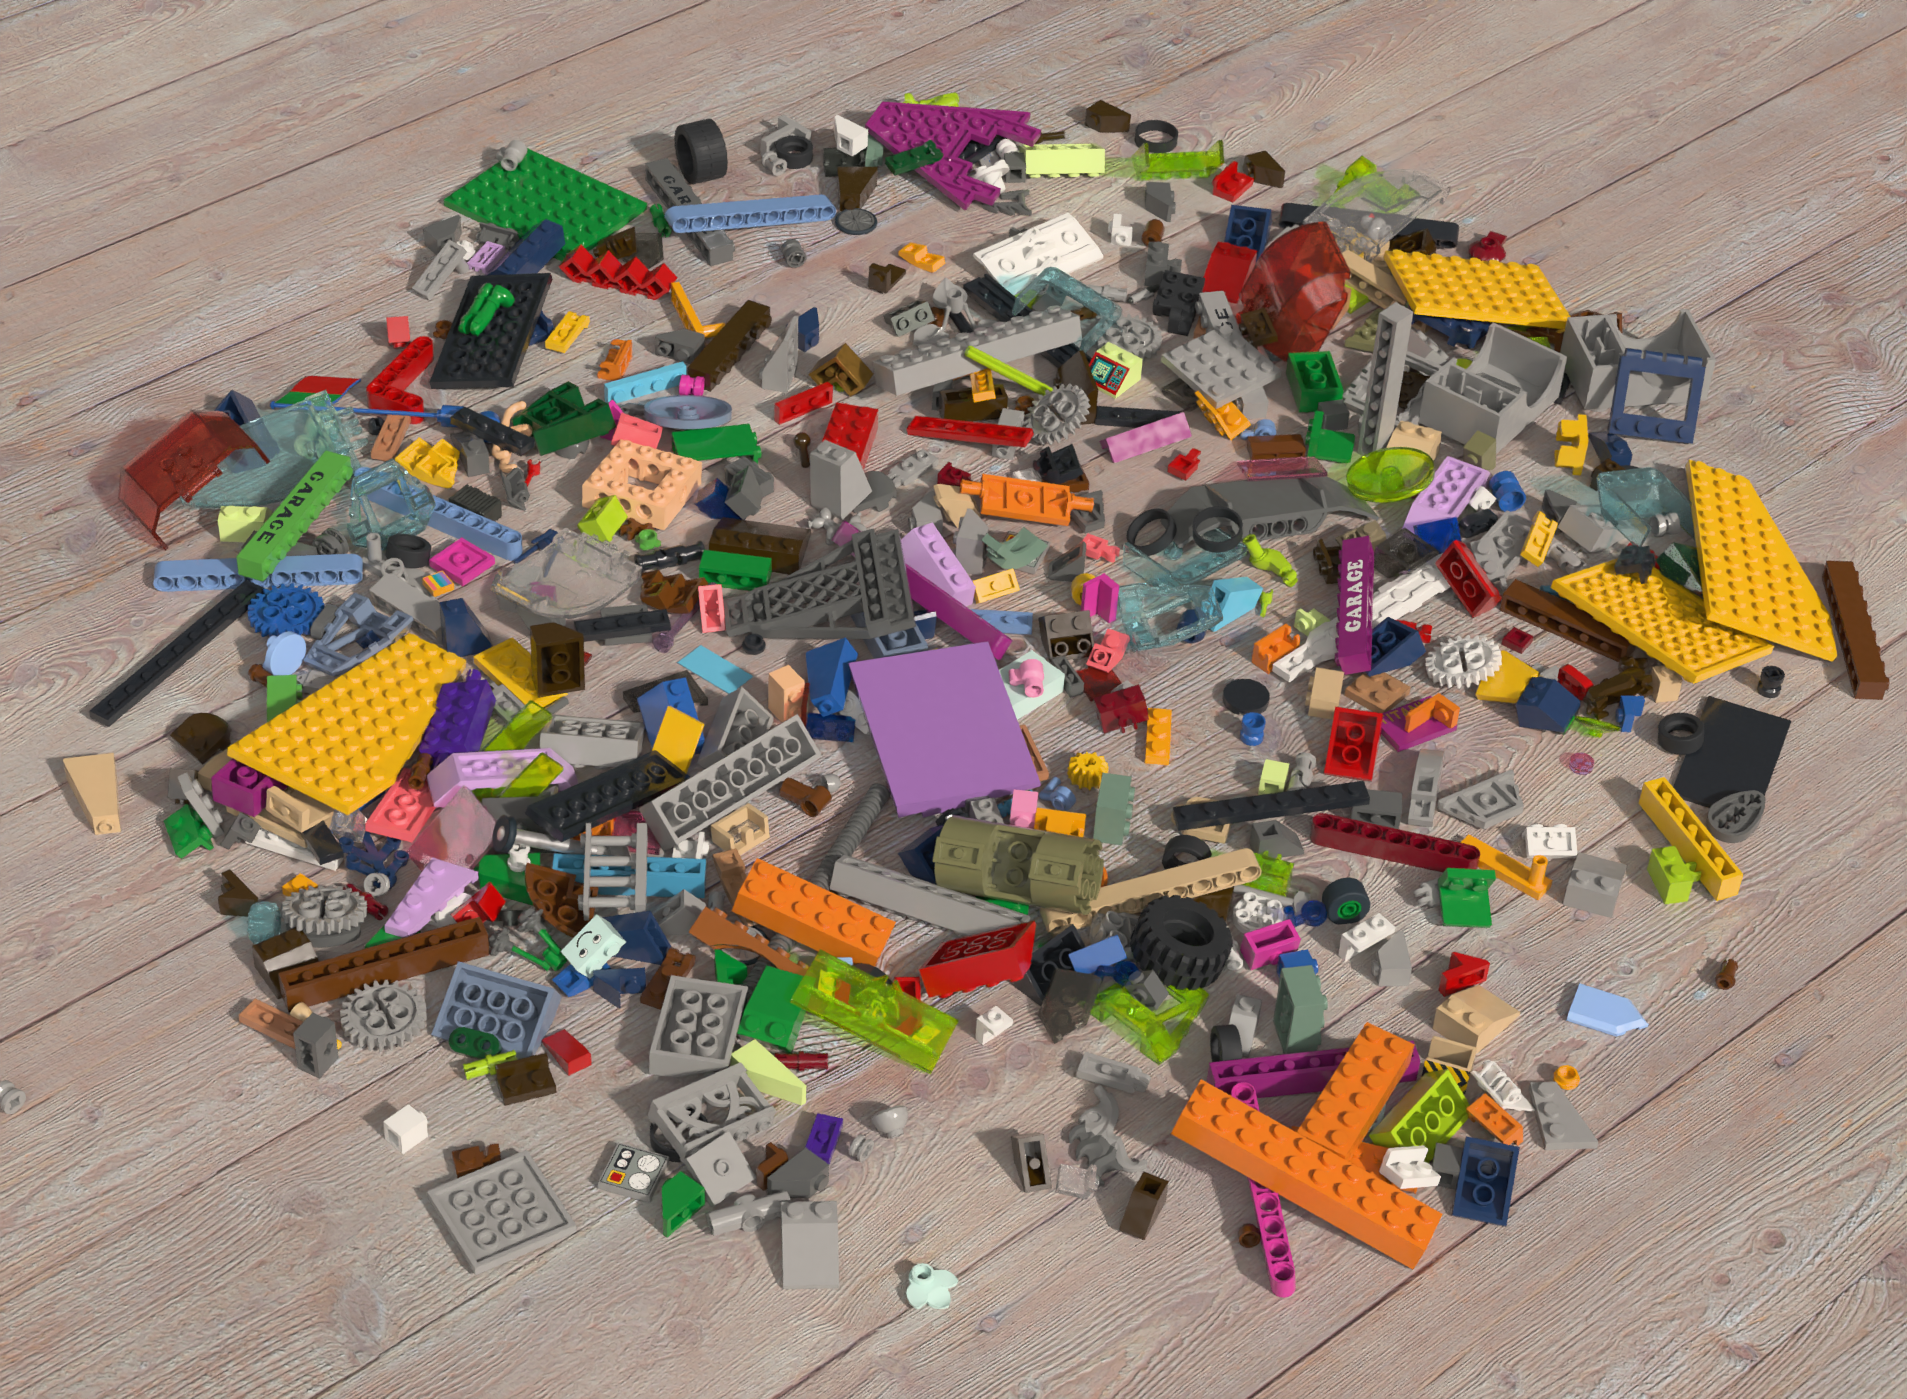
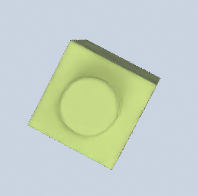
[1258,759,1289,795]

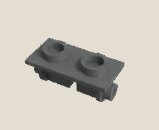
[476,222,520,250]
[500,467,530,511]

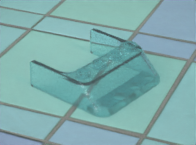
[1012,267,1122,353]
[1596,467,1696,547]
[1123,528,1247,594]

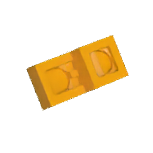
[898,242,945,273]

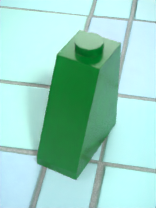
[474,853,541,906]

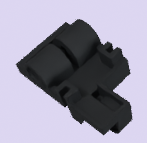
[1152,270,1205,336]

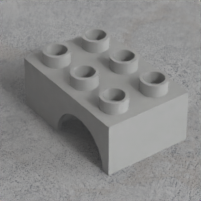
[1560,309,1716,412]
[1419,323,1567,454]

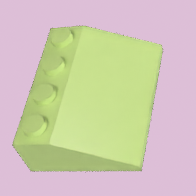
[1019,143,1105,178]

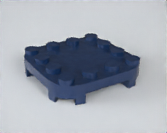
[1404,300,1499,349]

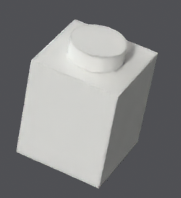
[383,1104,428,1154]

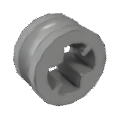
[364,873,390,896]
[849,1134,874,1162]

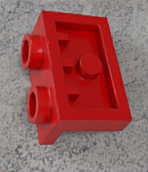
[1212,161,1254,203]

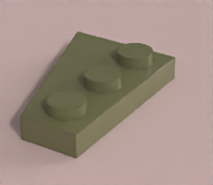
[1344,308,1383,353]

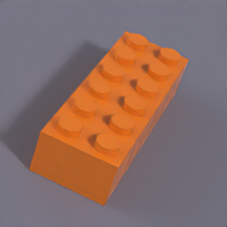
[732,858,896,967]
[1297,1022,1415,1162]

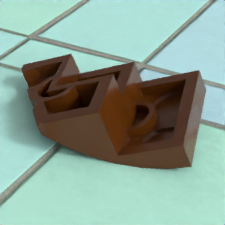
[640,570,708,614]

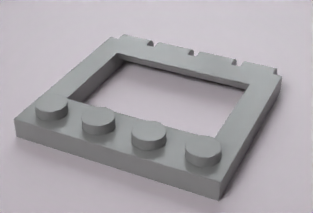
[1342,351,1443,429]

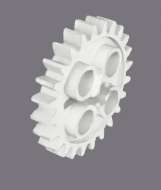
[1425,635,1502,688]

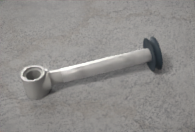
[492,815,631,856]

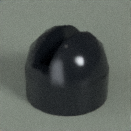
[368,416,385,435]

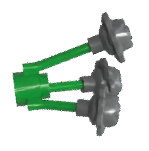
[489,907,568,972]

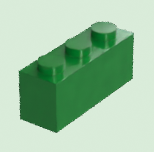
[699,550,772,591]

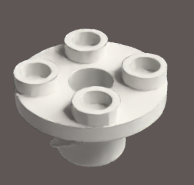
[972,160,1010,194]

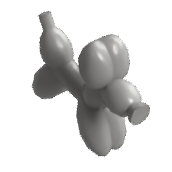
[808,507,867,545]

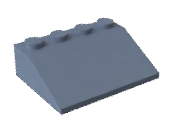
[431,961,562,1059]

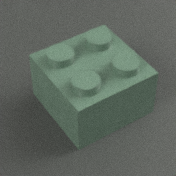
[1093,773,1135,845]

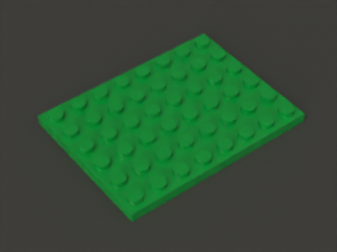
[444,148,647,261]

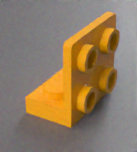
[1195,390,1251,440]

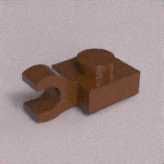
[452,1144,501,1179]

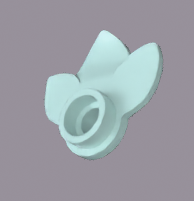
[906,1263,958,1309]

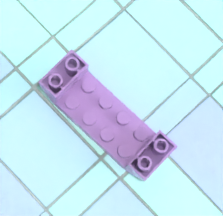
[1400,456,1493,551]
[427,748,579,808]

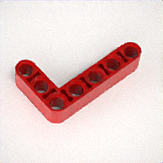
[366,336,434,424]

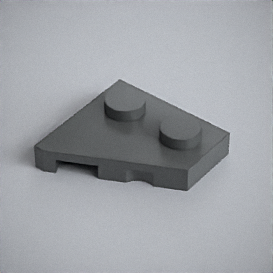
[1070,490,1105,533]

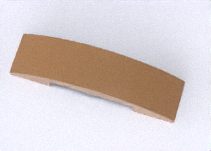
[713,848,758,927]

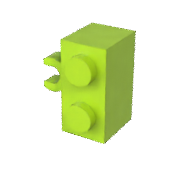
[577,495,628,546]
[1647,846,1702,904]

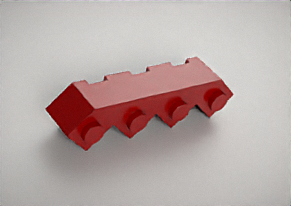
[559,244,678,300]

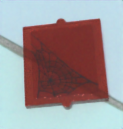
[1076,666,1122,702]

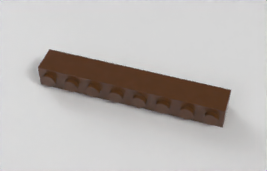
[1822,560,1890,700]
[278,917,489,1013]

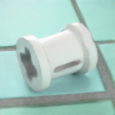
[507,844,530,872]

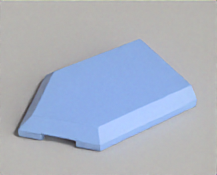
[1566,983,1648,1037]

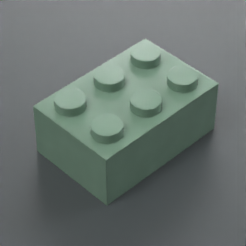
[1273,965,1328,1054]

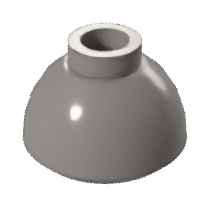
[871,1105,908,1139]

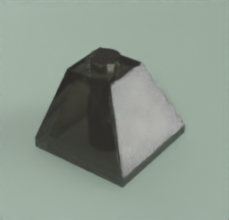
[1374,528,1439,578]

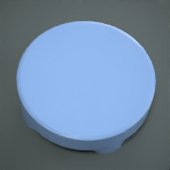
[263,631,306,676]

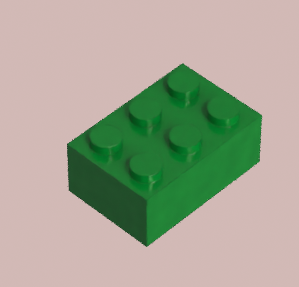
[1286,351,1344,413]

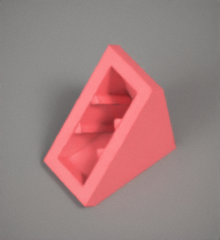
[698,584,726,633]

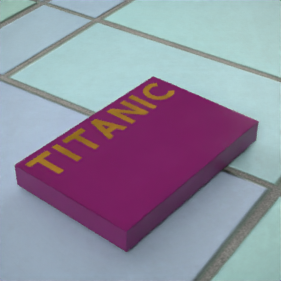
[1381,696,1458,752]

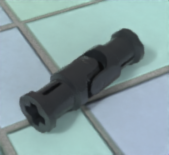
[634,540,705,574]

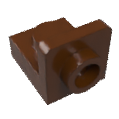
[756,1142,788,1191]

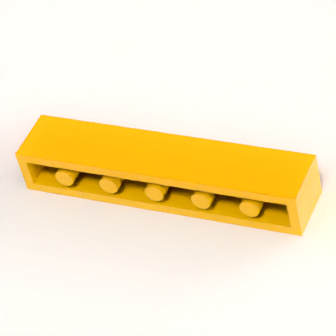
[1639,777,1743,901]

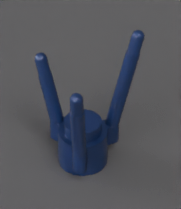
[514,529,562,579]

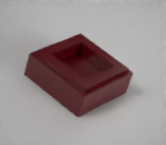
[1501,627,1534,654]

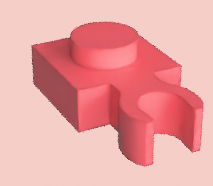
[1081,533,1120,562]

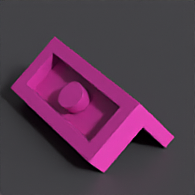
[1081,573,1119,623]

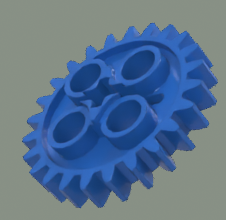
[248,583,325,637]

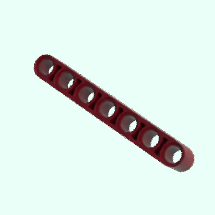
[1310,813,1480,873]

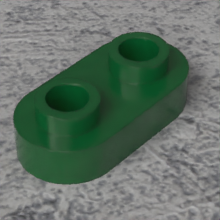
[449,1027,502,1060]

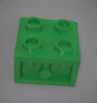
[1438,868,1496,928]

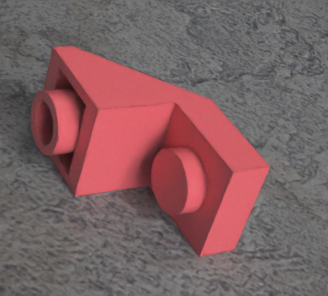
[1086,628,1130,673]

